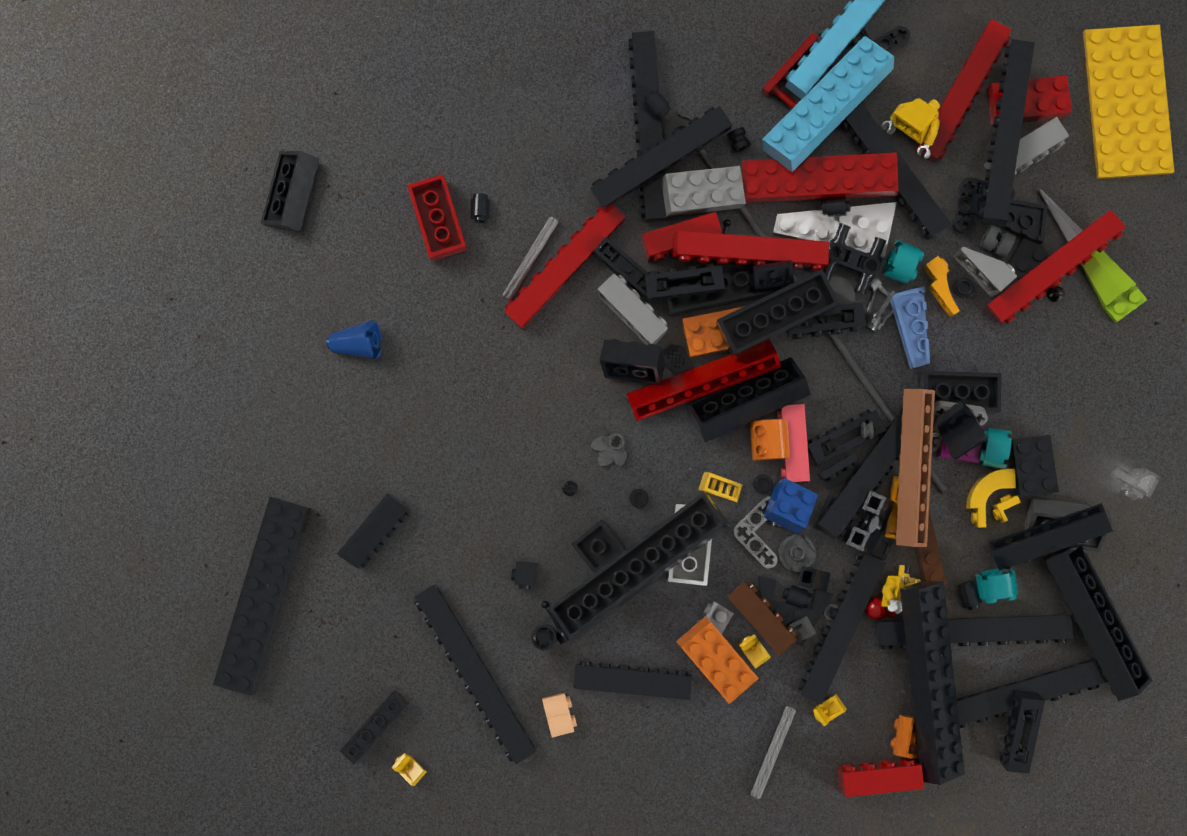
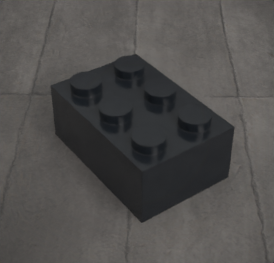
[600,339,665,385]
[1009,435,1059,497]

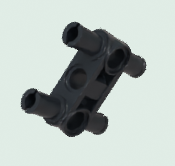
[822,223,886,295]

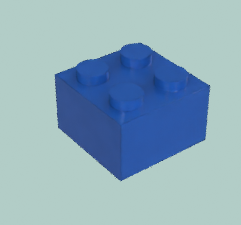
[763,478,818,534]

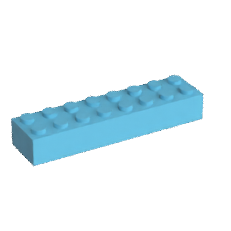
[762,36,894,172]

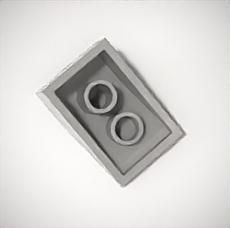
[953,247,1017,297]

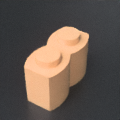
[542,692,577,738]

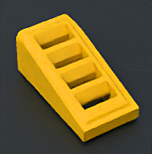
[699,472,743,503]

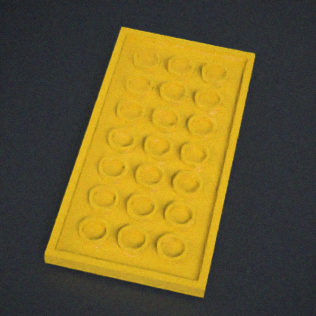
[1083,25,1174,179]

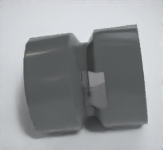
[980,225,1016,258]

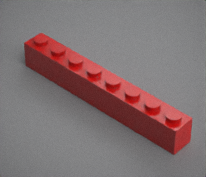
[915,19,1011,163]
[504,205,626,329]
[986,209,1126,325]
[673,231,829,271]
[626,340,781,421]

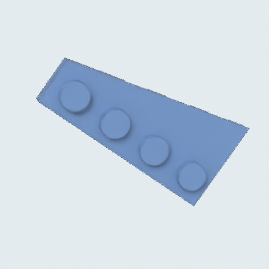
[890,286,930,369]

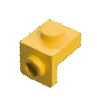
[992,494,1021,523]
[739,634,771,669]
[813,693,847,726]
[392,753,427,786]

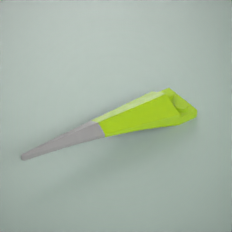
[1039,189,1147,323]

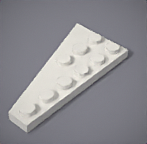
[773,202,897,258]

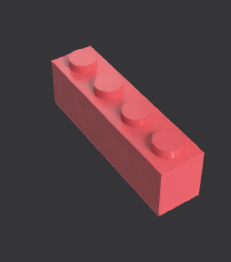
[776,404,810,483]

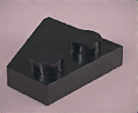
[1008,237,1050,279]

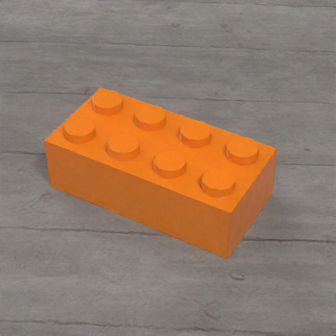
[681,306,745,359]
[676,616,759,704]

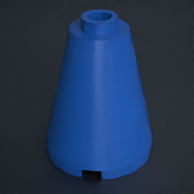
[326,320,382,359]

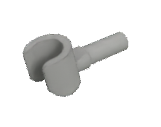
[868,279,890,297]

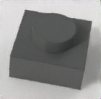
[789,616,816,642]

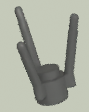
[864,290,895,333]

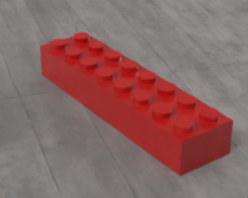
[742,153,898,203]

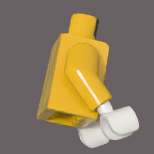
[882,98,940,159]
[881,565,921,614]

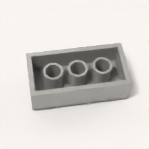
[983,117,1069,175]
[661,166,746,216]
[597,274,668,345]

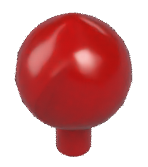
[865,597,896,620]

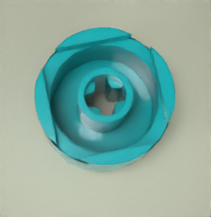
[883,240,924,284]
[979,427,1012,469]
[975,569,1018,603]

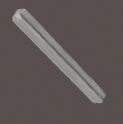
[503,217,558,300]
[751,706,796,799]

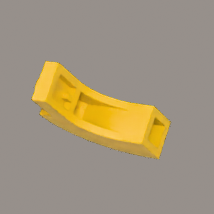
[966,469,1016,528]

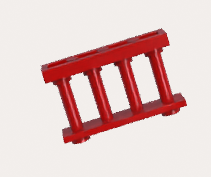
[761,33,836,109]

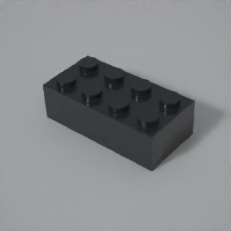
[919,371,1002,414]

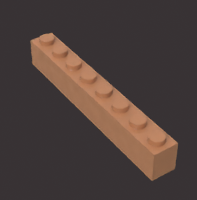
[896,389,935,547]

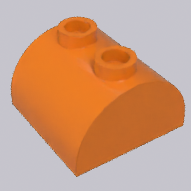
[750,419,790,461]
[891,715,919,759]

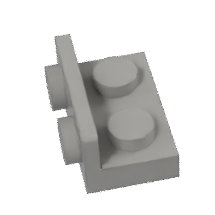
[696,601,734,634]

